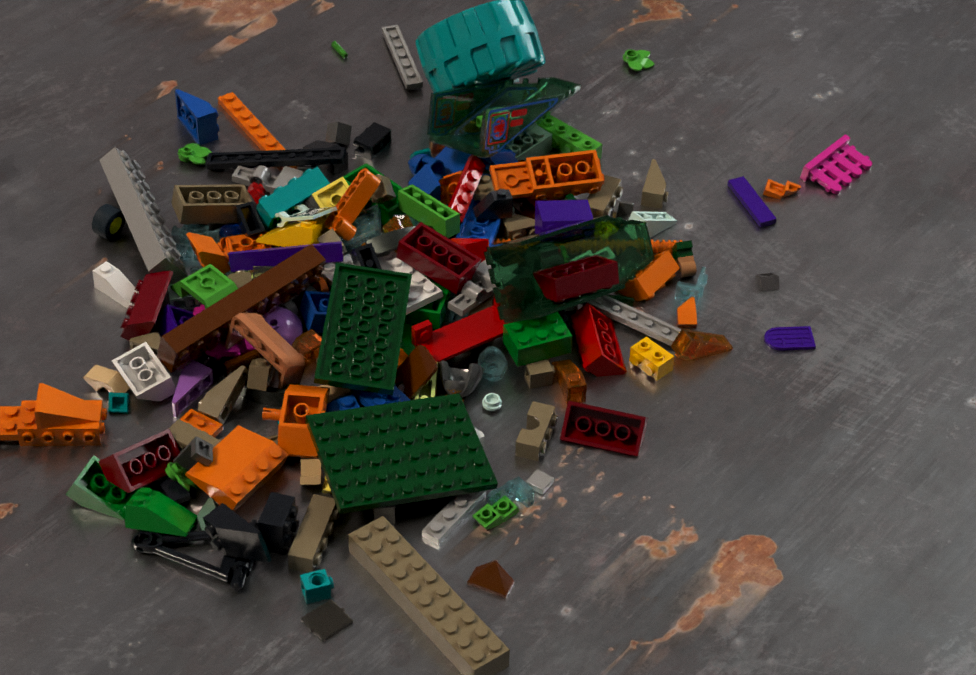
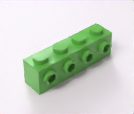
[536,115,603,159]
[398,184,460,238]

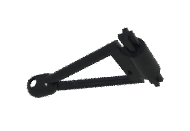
[132,520,258,591]

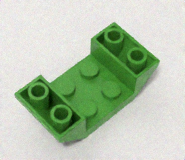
[170,264,238,309]

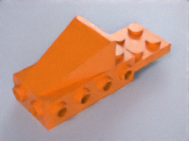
[489,150,605,200]
[0,383,107,446]

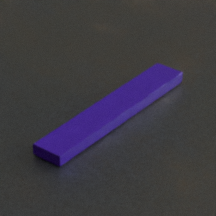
[228,241,344,272]

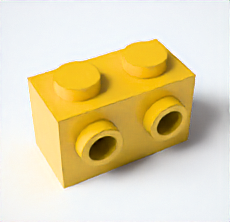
[629,336,674,381]

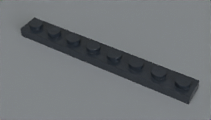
[205,147,347,170]

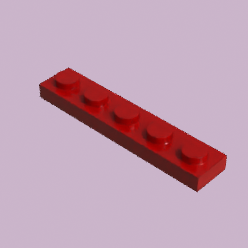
[448,154,486,223]

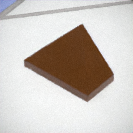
[467,560,515,598]

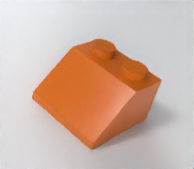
[186,232,231,274]

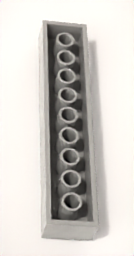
[99,147,188,284]

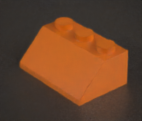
[614,250,680,302]

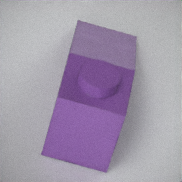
[172,360,213,417]

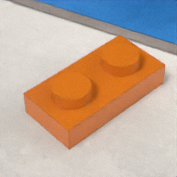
[180,409,223,437]

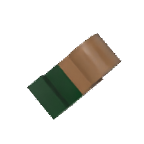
[672,240,697,278]

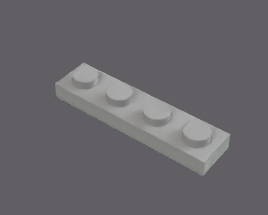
[422,490,487,545]

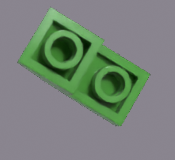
[472,495,519,530]

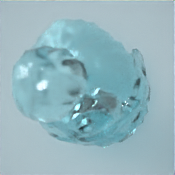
[477,346,508,382]

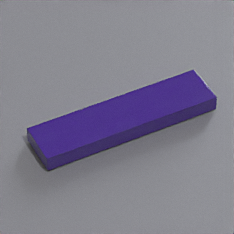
[727,176,777,228]

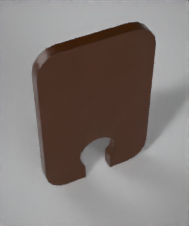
[395,345,438,400]

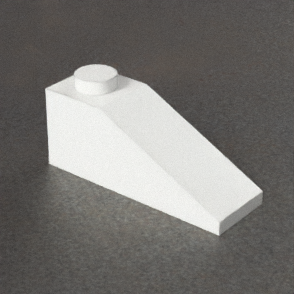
[92,261,137,309]

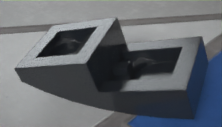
[155,475,191,504]

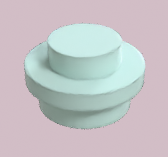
[482,393,502,411]

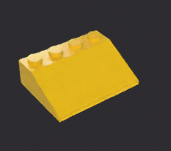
[256,215,329,247]

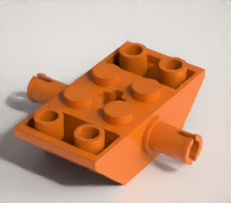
[262,384,330,459]

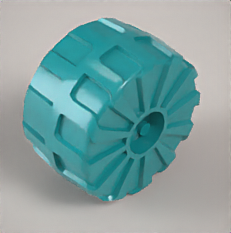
[415,0,546,104]

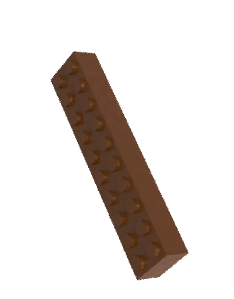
[157,244,326,373]

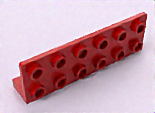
[411,285,528,363]

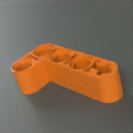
[324,168,380,241]

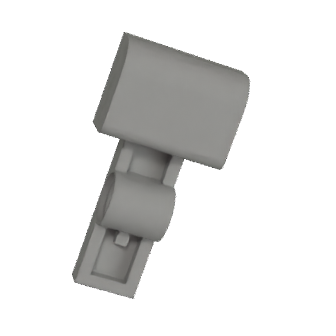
[232,165,303,195]
[448,259,519,317]

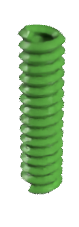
[331,41,348,59]

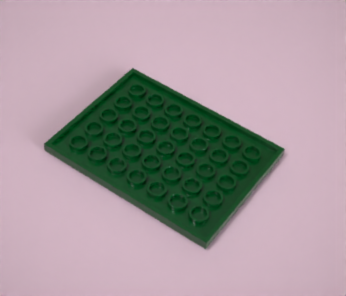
[305,393,498,514]

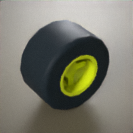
[92,204,125,240]

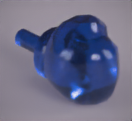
[219,224,241,238]

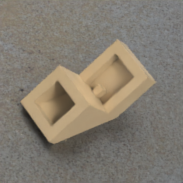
[83,365,130,393]
[300,459,321,485]

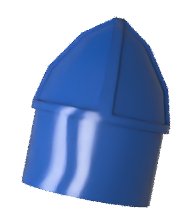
[408,154,445,181]

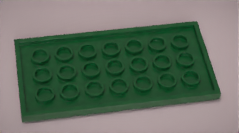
[314,262,412,395]

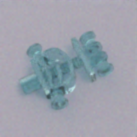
[171,224,219,262]

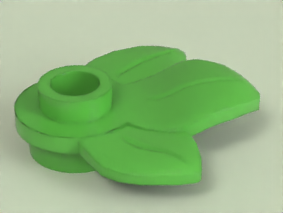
[623,49,655,71]
[178,143,212,165]
[165,462,199,492]

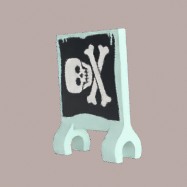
[275,204,337,227]

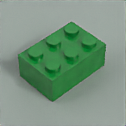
[503,311,572,367]

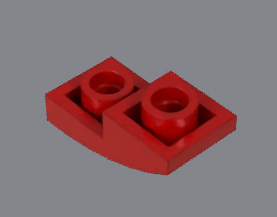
[247,182,266,205]

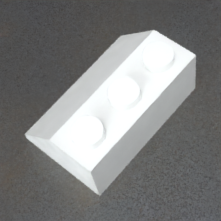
[112,342,176,401]

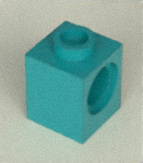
[300,569,334,604]

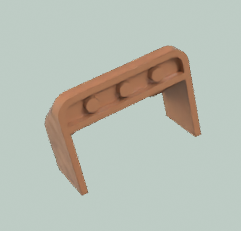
[225,313,306,389]

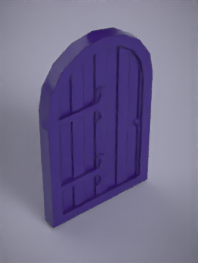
[764,326,816,351]

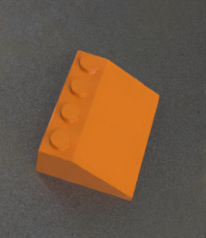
[185,425,289,512]

